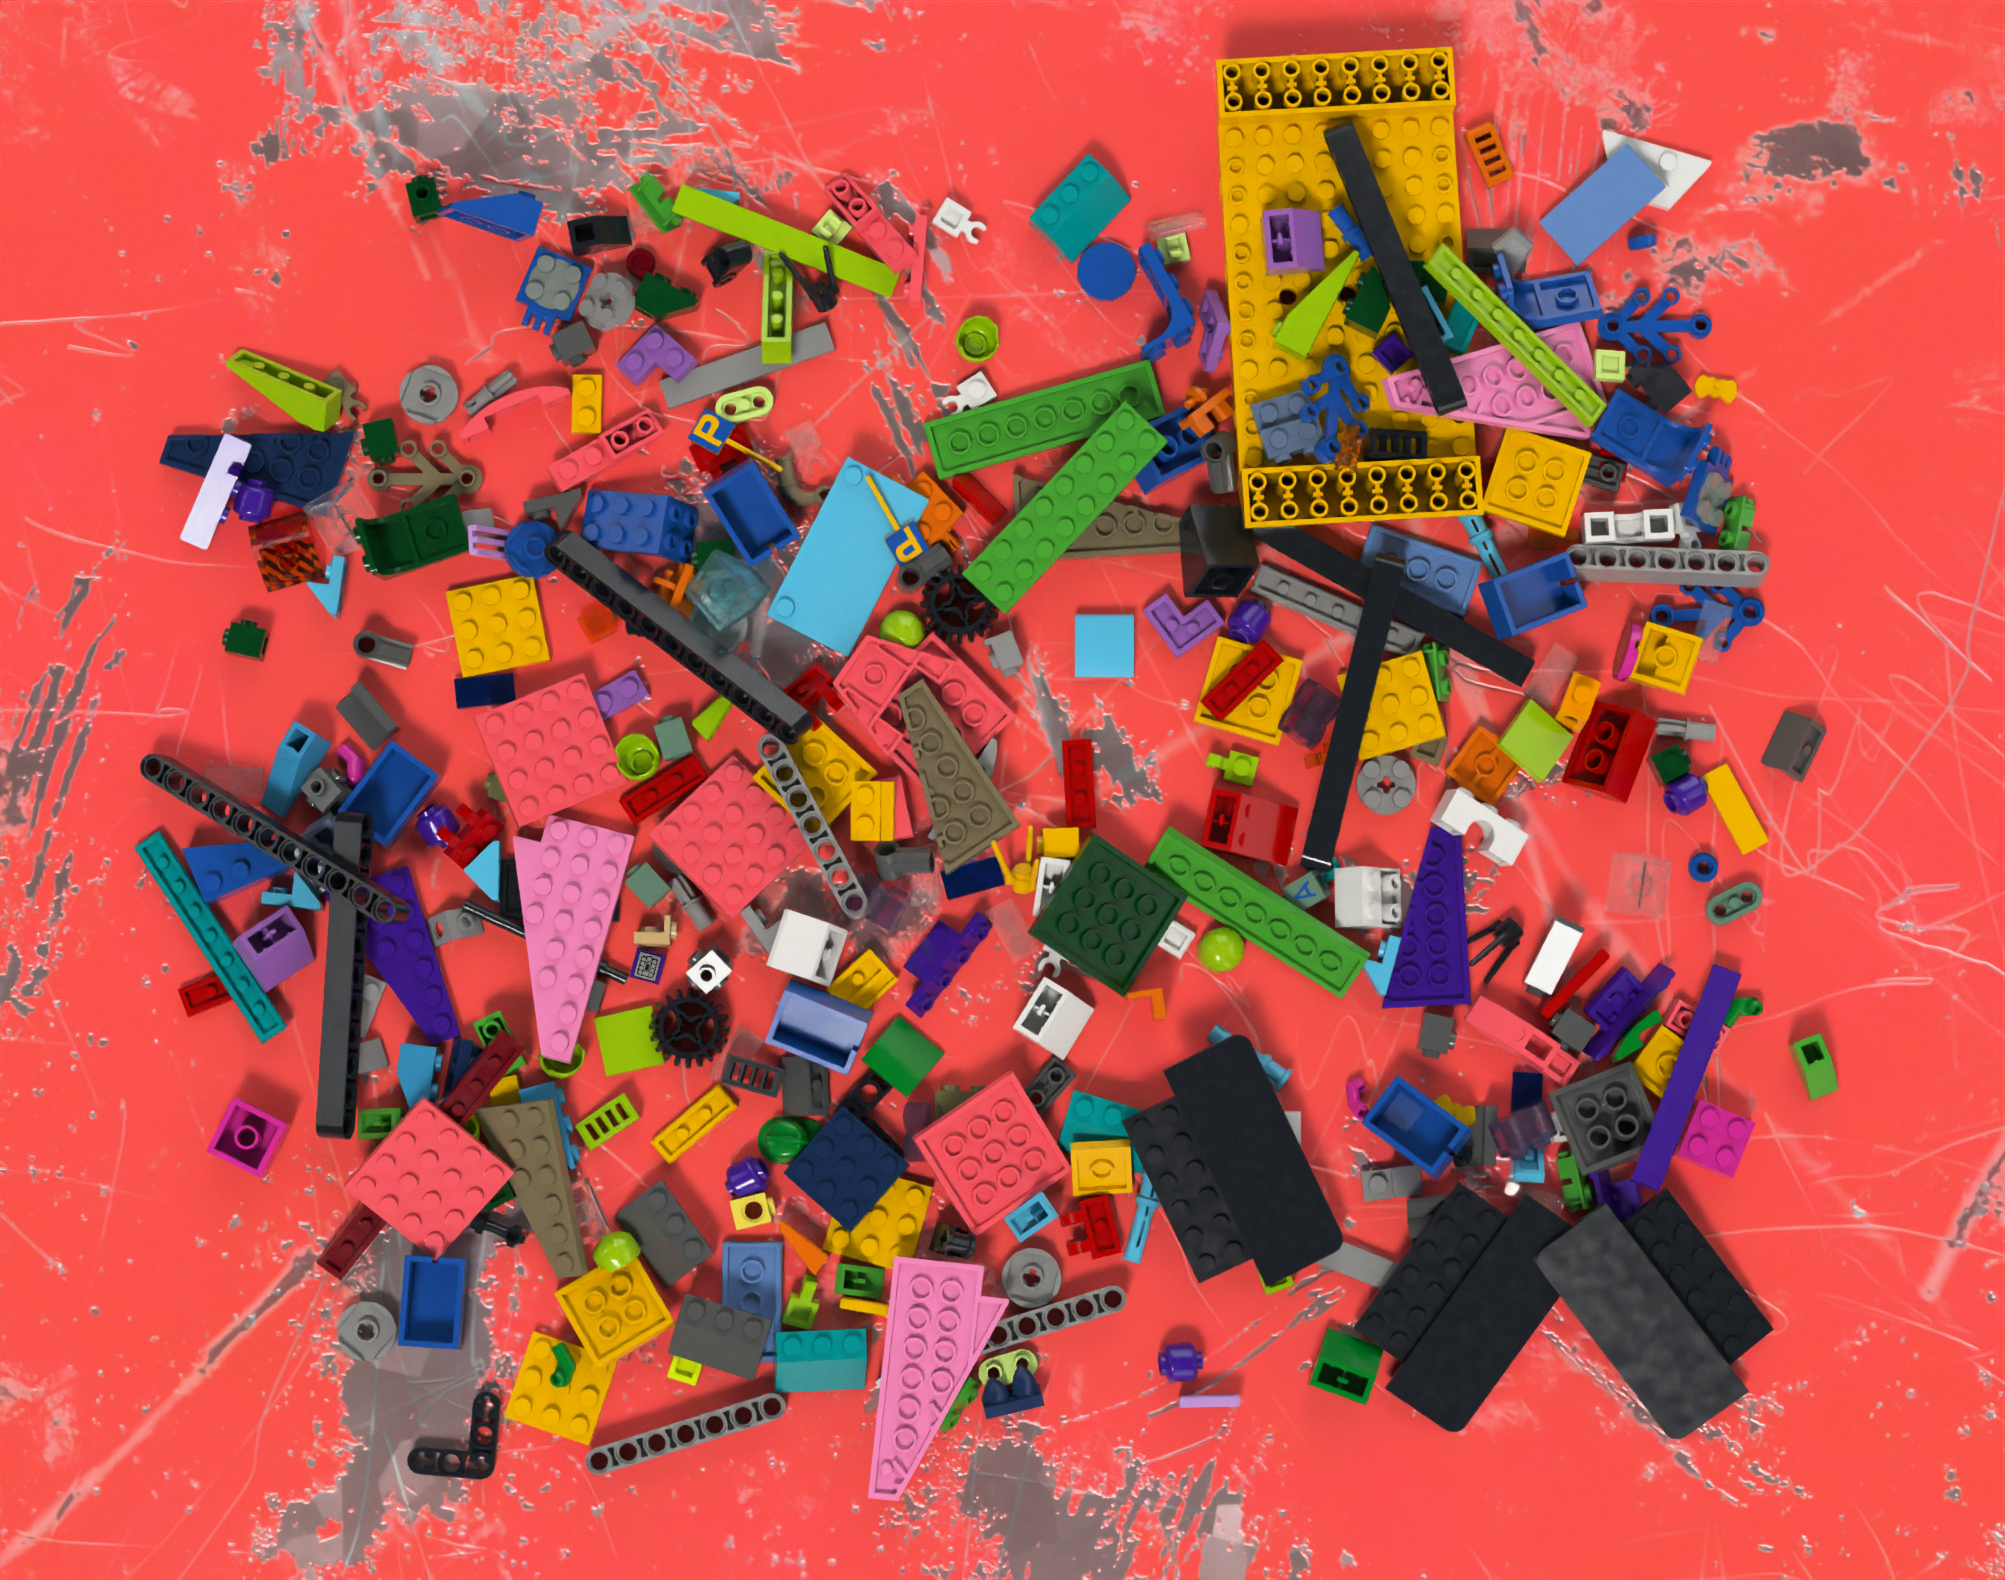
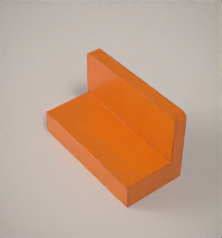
[1125,988,1167,1022]

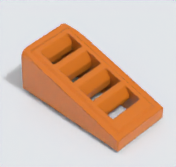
[1463,121,1515,189]
[777,1220,830,1275]

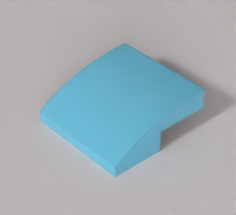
[1075,614,1134,677]

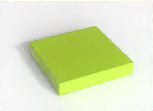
[1496,699,1574,783]
[594,1005,665,1077]

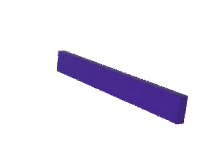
[1630,964,1742,1192]

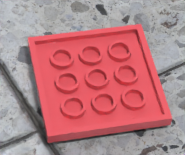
[848,632,1016,790]
[473,673,628,828]
[648,755,811,921]
[911,1071,1072,1236]
[344,1096,515,1261]

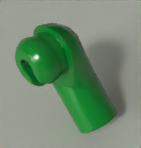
[1723,996,1763,1028]
[550,1341,576,1388]

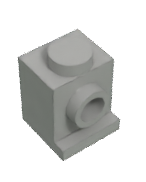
[983,630,1024,679]

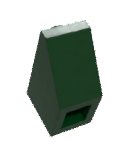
[1342,266,1391,340]
[634,272,700,322]

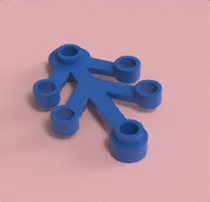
[1597,287,1712,364]
[1299,354,1370,464]
[1649,585,1765,653]

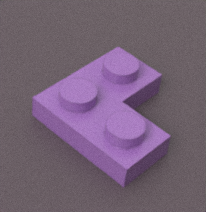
[1198,289,1231,372]
[615,324,698,387]
[1142,594,1225,659]

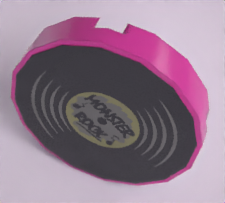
[1612,622,1643,682]

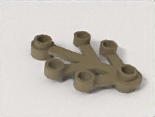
[367,440,483,512]

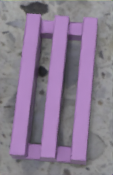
[468,524,510,561]
[1179,1394,1240,1408]

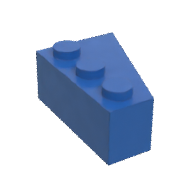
[182,840,292,906]

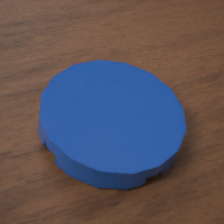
[1077,243,1135,302]
[504,520,559,579]

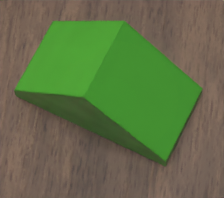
[357,1108,405,1140]
[834,1263,885,1299]

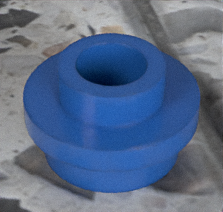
[1688,853,1718,883]

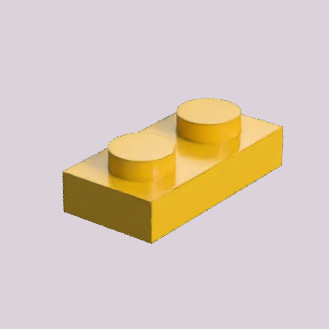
[571,374,603,435]

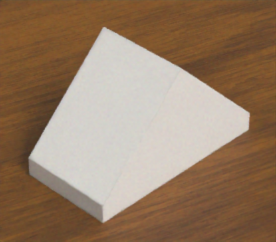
[1033,856,1070,916]

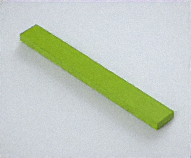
[671,184,901,298]
[1423,243,1607,428]

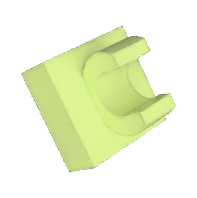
[811,209,853,246]
[1156,231,1191,267]
[1593,349,1625,383]

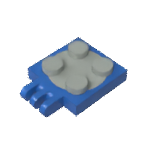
[515,246,593,336]
[1680,446,1734,535]

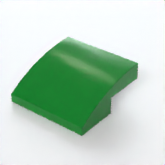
[1608,1010,1663,1064]
[861,1016,944,1099]

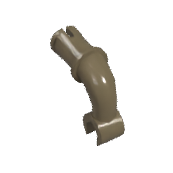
[775,456,831,507]

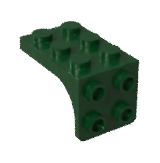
[353,493,469,581]

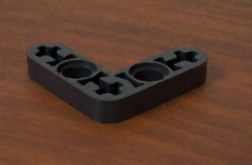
[835,1070,905,1159]
[407,1392,501,1479]

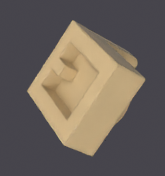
[634,915,678,947]

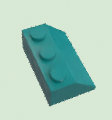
[1029,154,1131,264]
[1058,1090,1144,1174]
[772,1328,867,1393]

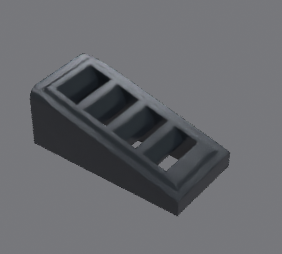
[1363,428,1427,462]
[719,1053,785,1098]

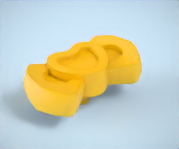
[1693,375,1738,404]
[1434,1094,1476,1128]

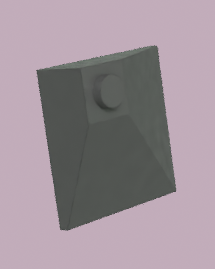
[1548,1061,1655,1176]

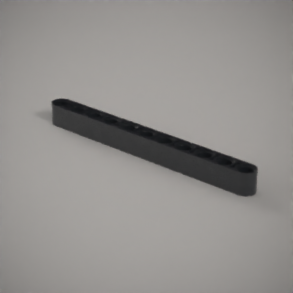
[1323,120,1468,417]
[1249,526,1535,687]
[544,530,814,745]
[1300,552,1406,873]
[140,754,409,925]
[316,812,374,1140]

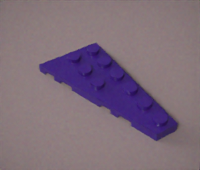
[1381,827,1471,1009]
[322,866,462,1045]

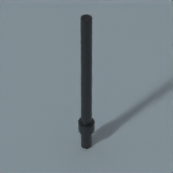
[462,899,629,985]

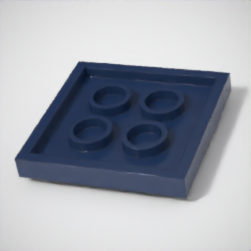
[783,1106,910,1233]

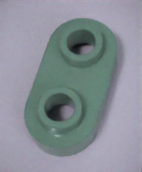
[1705,882,1763,926]

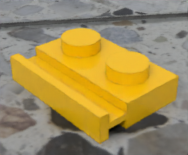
[850,781,896,841]
[825,948,898,1009]

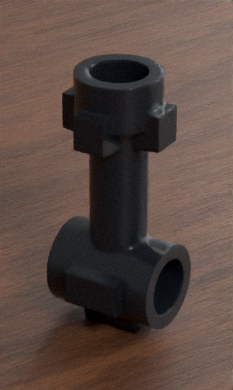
[470,1211,527,1248]

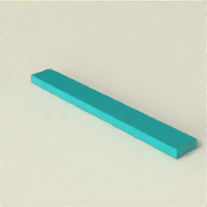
[134,831,289,1044]

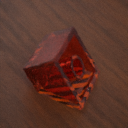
[248,511,325,592]

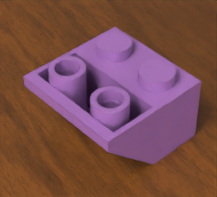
[1260,208,1325,276]
[232,905,315,993]

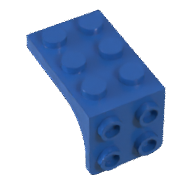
[1137,242,1196,363]
[1492,253,1603,330]
[1589,388,1713,488]
[581,490,698,564]

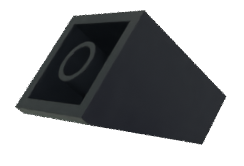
[1179,504,1260,597]

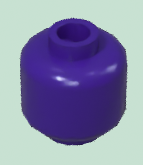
[233,478,274,523]
[1227,599,1271,644]
[1663,772,1708,816]
[415,803,460,849]
[725,1156,771,1198]
[1158,1342,1203,1383]

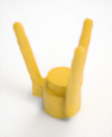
[991,825,1040,894]

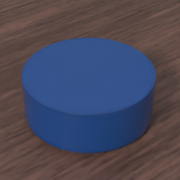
[1627,233,1658,251]

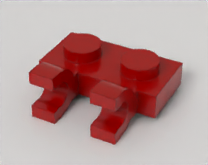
[689,424,755,481]
[783,661,845,732]
[435,802,504,870]
[1059,1194,1122,1260]

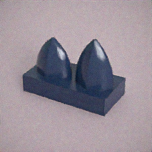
[442,1038,483,1097]
[981,1365,1045,1420]

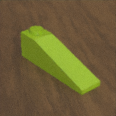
[761,250,793,364]
[1271,250,1360,362]
[225,349,342,433]

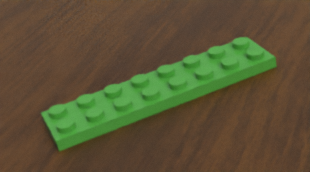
[923,359,1166,481]
[962,401,1168,615]
[1144,826,1371,999]

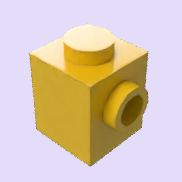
[1037,827,1079,860]

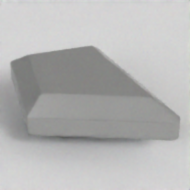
[1492,226,1534,278]

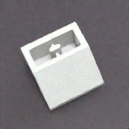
[1334,866,1402,929]
[766,909,848,987]
[1013,976,1095,1060]

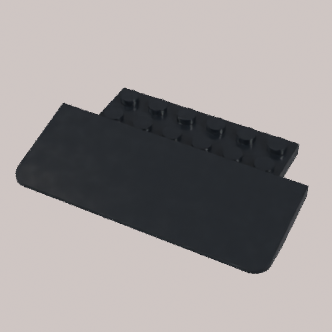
[1122,1034,1343,1287]
[1353,1181,1571,1432]
[1537,1188,1774,1439]

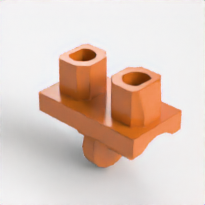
[1178,386,1234,438]
[652,563,705,617]

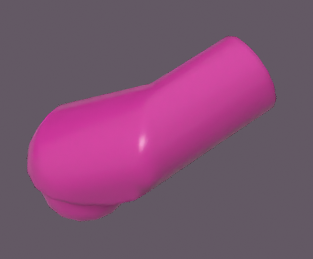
[336,743,365,788]
[1345,1078,1369,1120]

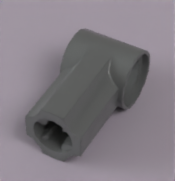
[1201,431,1237,494]
[896,543,954,594]
[353,631,414,670]
[873,841,935,881]

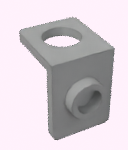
[427,908,484,947]

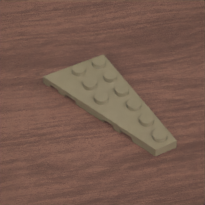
[1012,474,1181,561]
[898,679,1021,876]
[474,1098,589,1278]

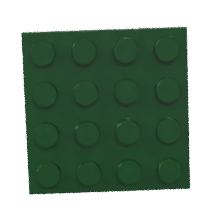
[1027,832,1188,997]

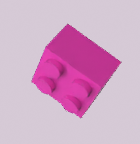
[206,1097,292,1179]
[1673,1099,1755,1179]

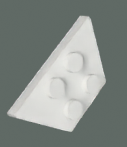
[1601,129,1712,211]

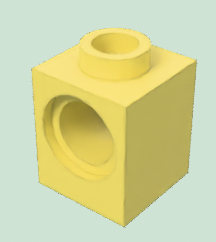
[729,1192,777,1231]

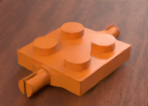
[889,471,965,553]
[1444,722,1521,806]

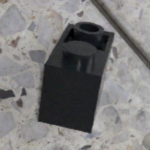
[567,216,632,257]
[1625,361,1692,414]

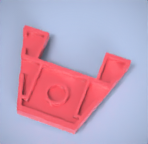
[832,635,956,758]

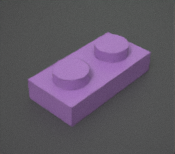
[592,670,650,722]

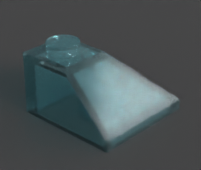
[684,549,772,633]

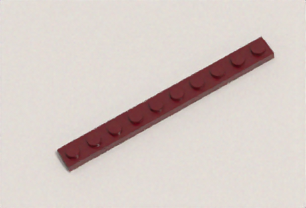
[317,1028,525,1280]

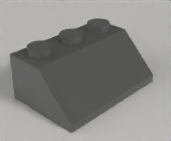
[615,1180,715,1289]
[668,1293,772,1381]

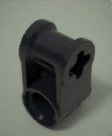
[700,239,752,288]
[928,1221,976,1259]

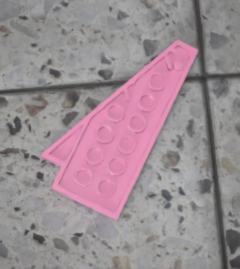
[1381,322,1607,440]
[513,815,635,1064]
[868,1256,1009,1501]

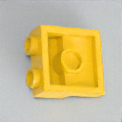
[1628,621,1704,696]

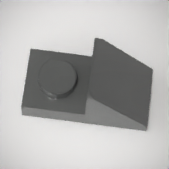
[523,489,584,532]

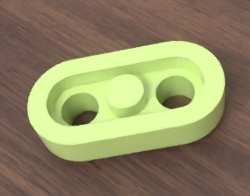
[715,386,774,424]
[979,1349,1037,1386]

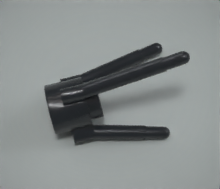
[778,245,840,313]
[1467,917,1524,984]

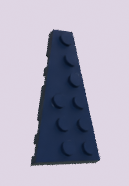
[159,432,356,517]

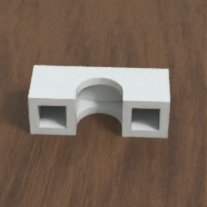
[1580,508,1675,546]
[1430,787,1529,866]

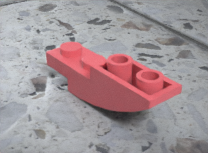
[823,172,918,275]
[546,408,664,493]
[1463,995,1581,1087]

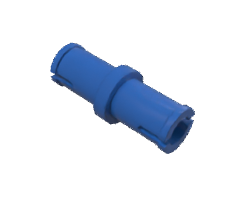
[1327,203,1372,262]

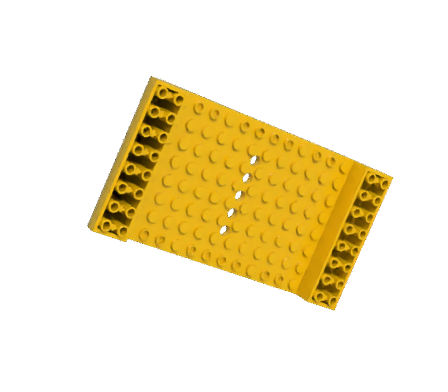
[1215,47,1484,529]

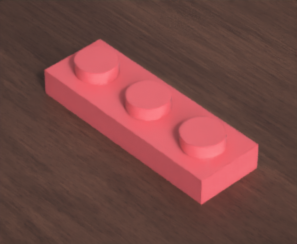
[904,215,928,308]

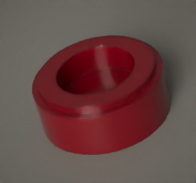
[626,248,656,279]

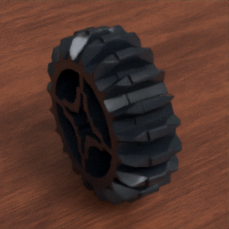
[920,564,998,645]
[649,988,730,1069]

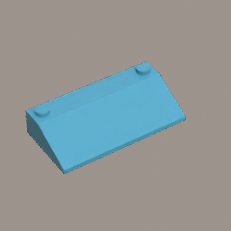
[766,457,930,658]

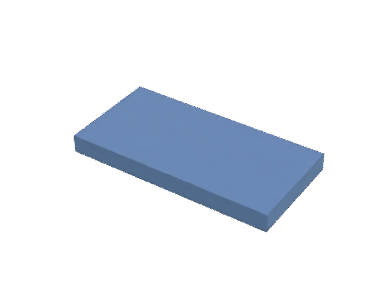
[1539,144,1666,266]
[1359,524,1483,619]
[722,1242,783,1362]

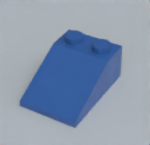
[436,191,543,242]
[1135,406,1222,495]

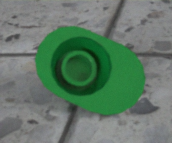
[758,1117,823,1165]

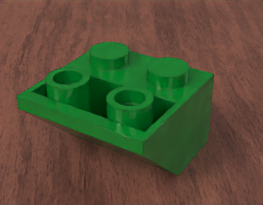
[1307,1327,1384,1405]

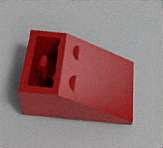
[1200,787,1299,867]

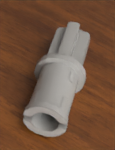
[463,370,518,417]
[1655,717,1716,743]
[669,874,715,932]

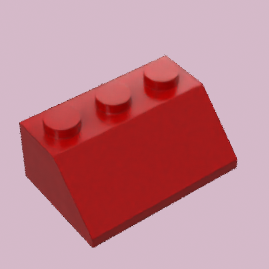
[1561,700,1657,804]

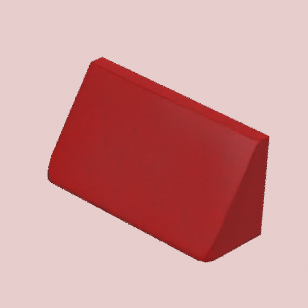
[952,473,1008,526]

